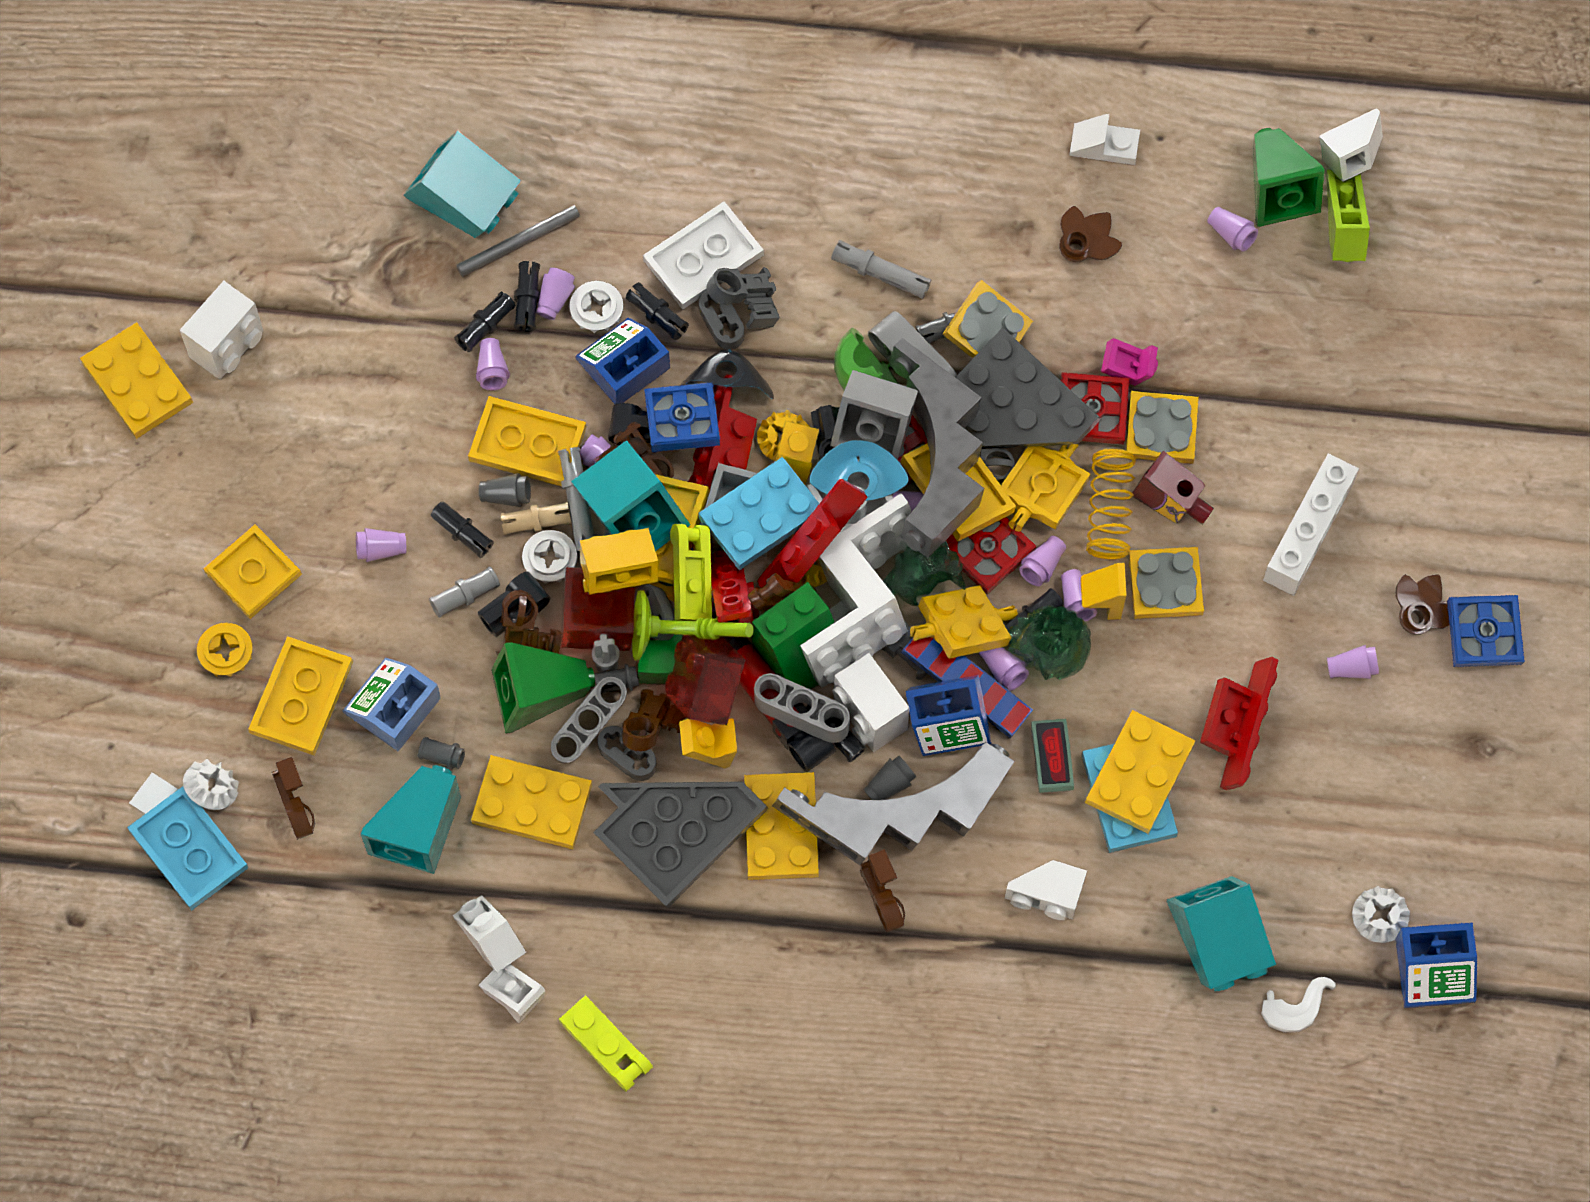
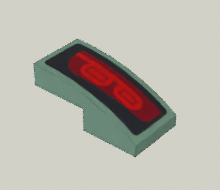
[1031,719,1074,793]

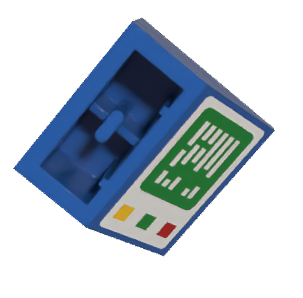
[575,317,670,404]
[906,675,992,756]
[1395,922,1477,1008]

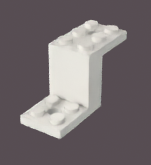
[800,493,912,688]

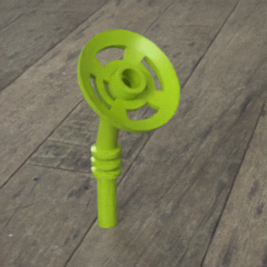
[632,590,753,660]

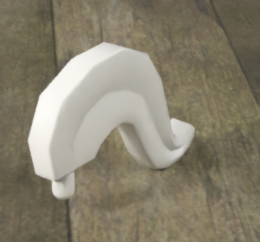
[1261,977,1336,1032]

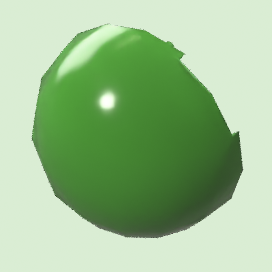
[834,328,898,391]

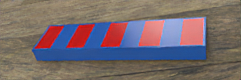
[901,636,1033,739]

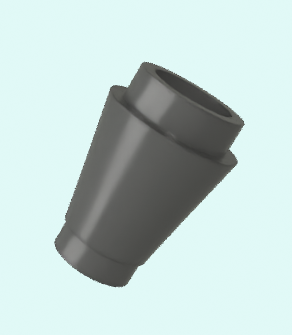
[479,473,531,507]
[863,755,917,800]

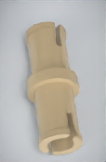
[501,502,572,535]

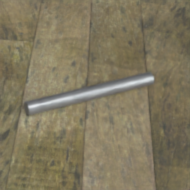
[456,205,580,277]

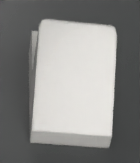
[1069,114,1140,165]
[479,964,546,1023]

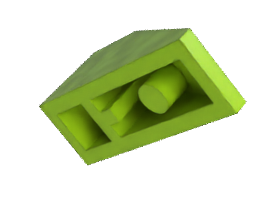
[1326,170,1370,262]

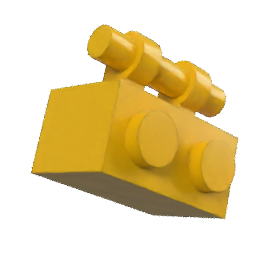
[580,528,658,594]

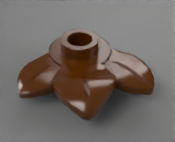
[1059,206,1122,262]
[1395,574,1449,635]

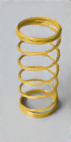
[1086,449,1136,559]

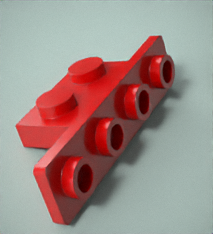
[688,374,757,489]
[757,479,867,588]
[711,549,759,624]
[1200,657,1279,791]

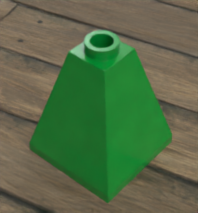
[1253,128,1325,227]
[491,642,595,734]

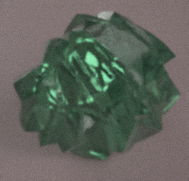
[883,540,966,606]
[1008,605,1091,680]

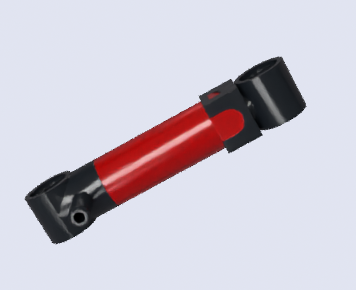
[701,610,836,772]

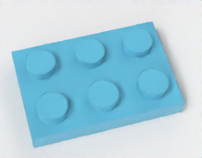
[698,457,819,570]
[1082,744,1178,853]
[127,786,248,911]

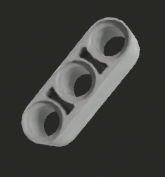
[868,311,957,381]
[754,673,850,743]
[550,677,627,763]

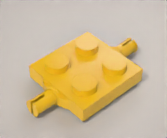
[1001,444,1091,532]
[910,585,1018,659]

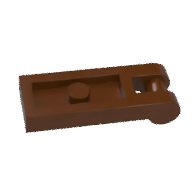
[748,573,821,612]

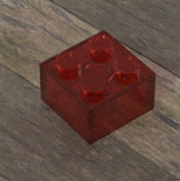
[561,567,635,651]
[665,635,746,725]

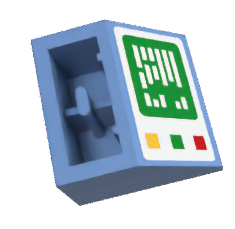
[343,657,441,751]

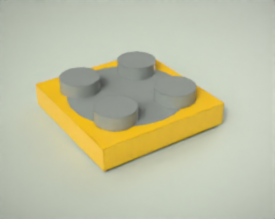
[942,280,1033,358]
[1126,391,1199,464]
[1128,547,1204,619]

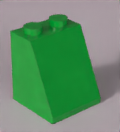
[752,582,835,690]

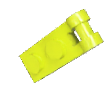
[670,524,712,621]
[559,995,653,1092]

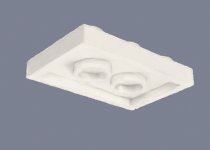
[643,202,764,310]

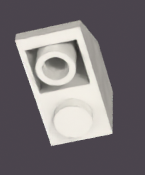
[1319,108,1383,182]
[1005,860,1087,920]
[453,895,526,973]

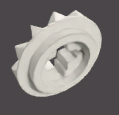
[570,281,623,333]
[522,530,577,584]
[183,759,239,810]
[1352,886,1410,943]

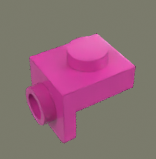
[1101,338,1158,386]

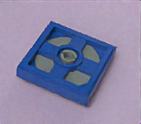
[644,383,720,452]
[1447,595,1525,667]

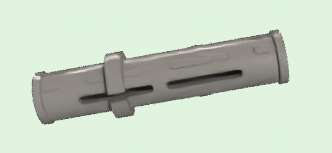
[831,240,931,299]
[558,447,595,553]

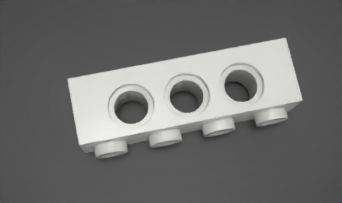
[1263,453,1359,596]

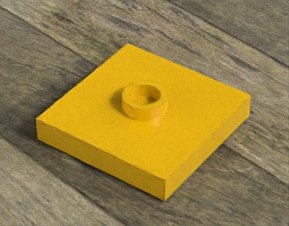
[203,524,302,619]

